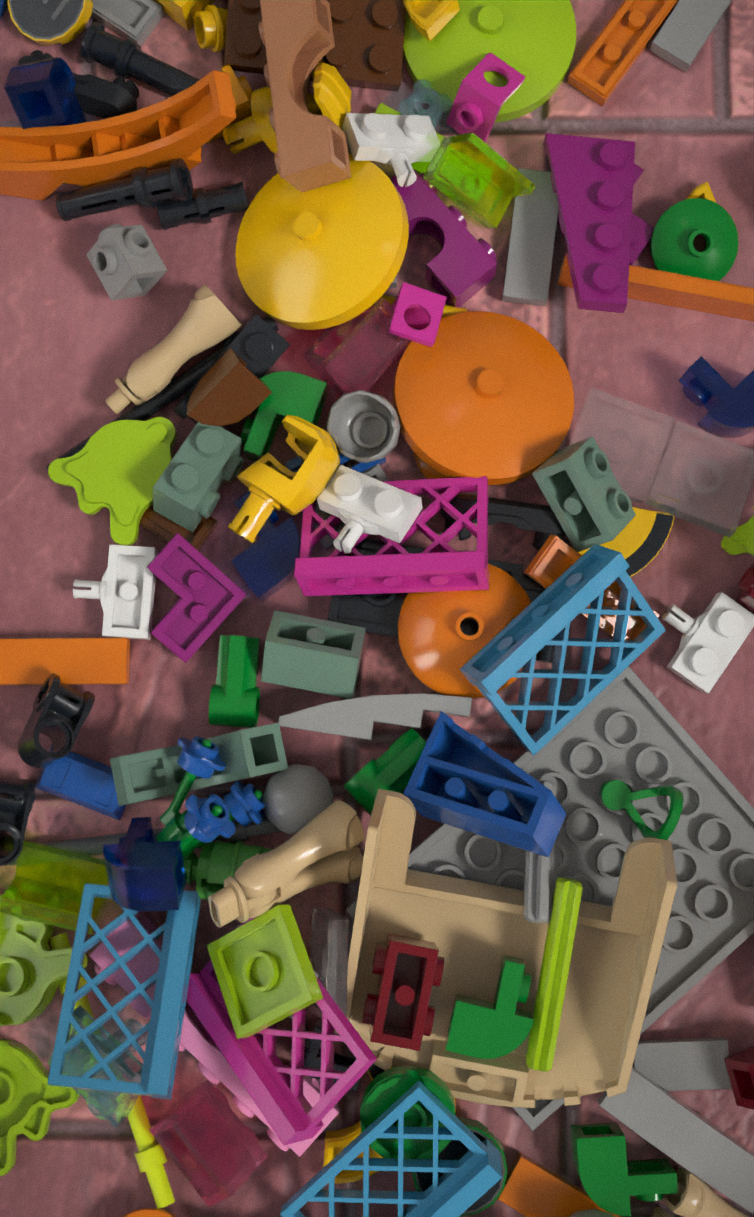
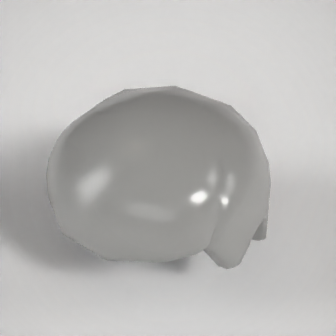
[327,390,401,463]
[262,763,334,834]

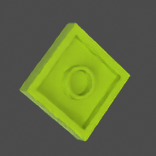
[207,905,323,1039]

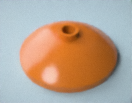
[398,564,531,699]

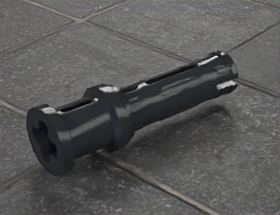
[80,22,200,96]
[56,158,193,221]

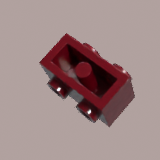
[362,933,444,1051]

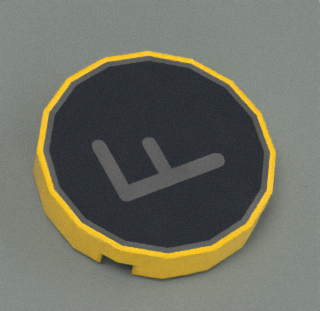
[7,0,93,46]

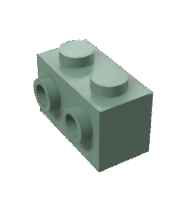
[153,422,244,533]
[532,436,636,552]
[261,610,366,699]

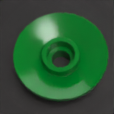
[650,198,739,281]

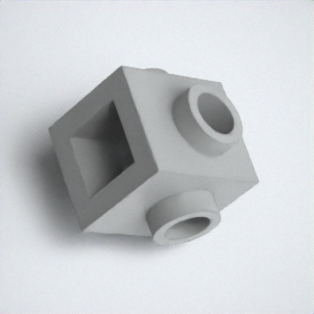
[86,224,168,301]

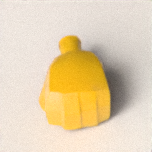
[223,63,352,154]
[227,415,340,544]

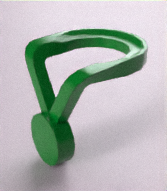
[598,779,684,840]

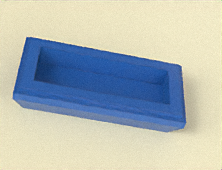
[35,745,126,820]

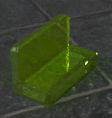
[423,133,536,229]
[0,841,113,935]

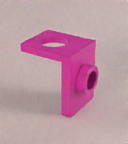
[446,53,525,148]
[387,282,447,347]

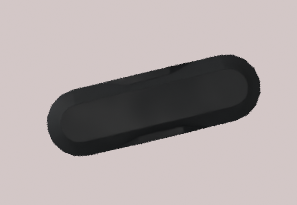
[17,50,139,119]
[440,493,566,551]

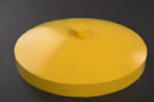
[235,154,409,330]

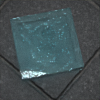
[48,1006,148,1129]

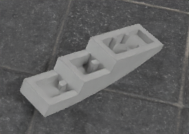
[278,693,472,740]
[598,1067,754,1213]

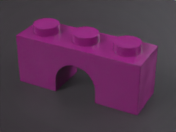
[390,169,497,307]

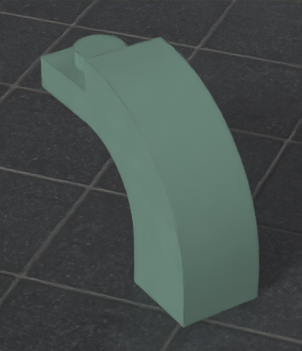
[110,723,288,806]

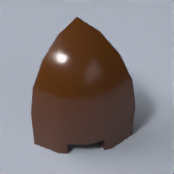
[187,347,272,426]

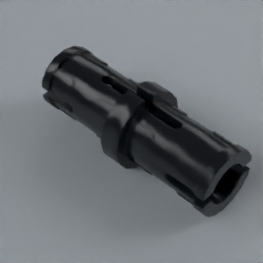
[157,181,249,231]

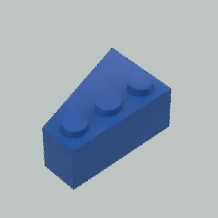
[403,711,566,858]

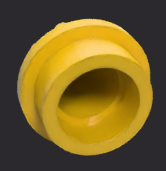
[194,5,228,52]

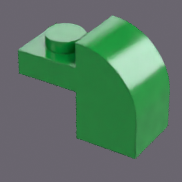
[241,371,328,462]
[446,955,534,1059]
[570,1122,678,1216]

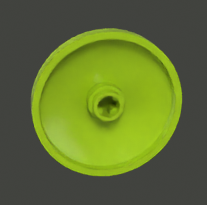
[403,0,576,123]

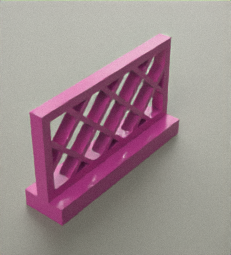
[294,476,489,596]
[187,916,377,1145]

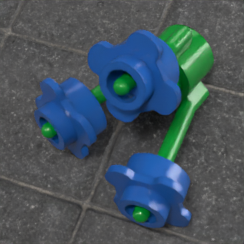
[157,736,266,861]

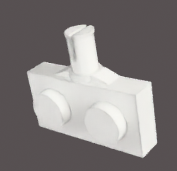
[342,113,442,187]
[317,465,423,554]
[73,544,158,640]
[662,592,754,694]

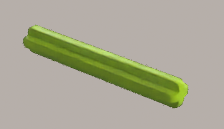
[526,877,583,1072]

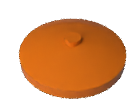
[392,311,574,486]

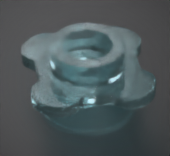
[399,79,452,129]

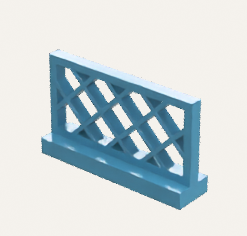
[460,544,666,756]
[47,883,201,1100]
[280,1080,502,1217]

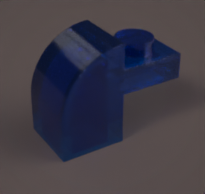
[4,57,87,129]
[678,356,754,438]
[231,491,301,603]
[103,817,187,911]

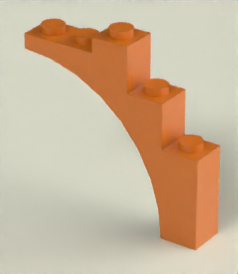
[0,70,236,201]

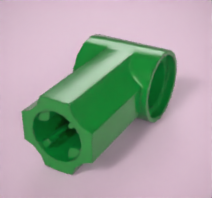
[209,635,260,728]
[343,727,427,817]

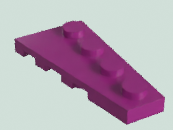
[543,133,635,313]

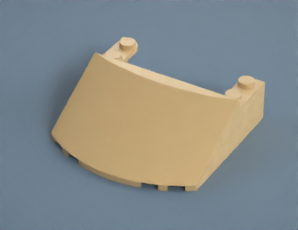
[341,789,677,1108]

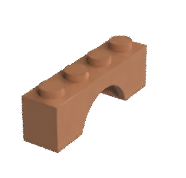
[259,0,351,192]

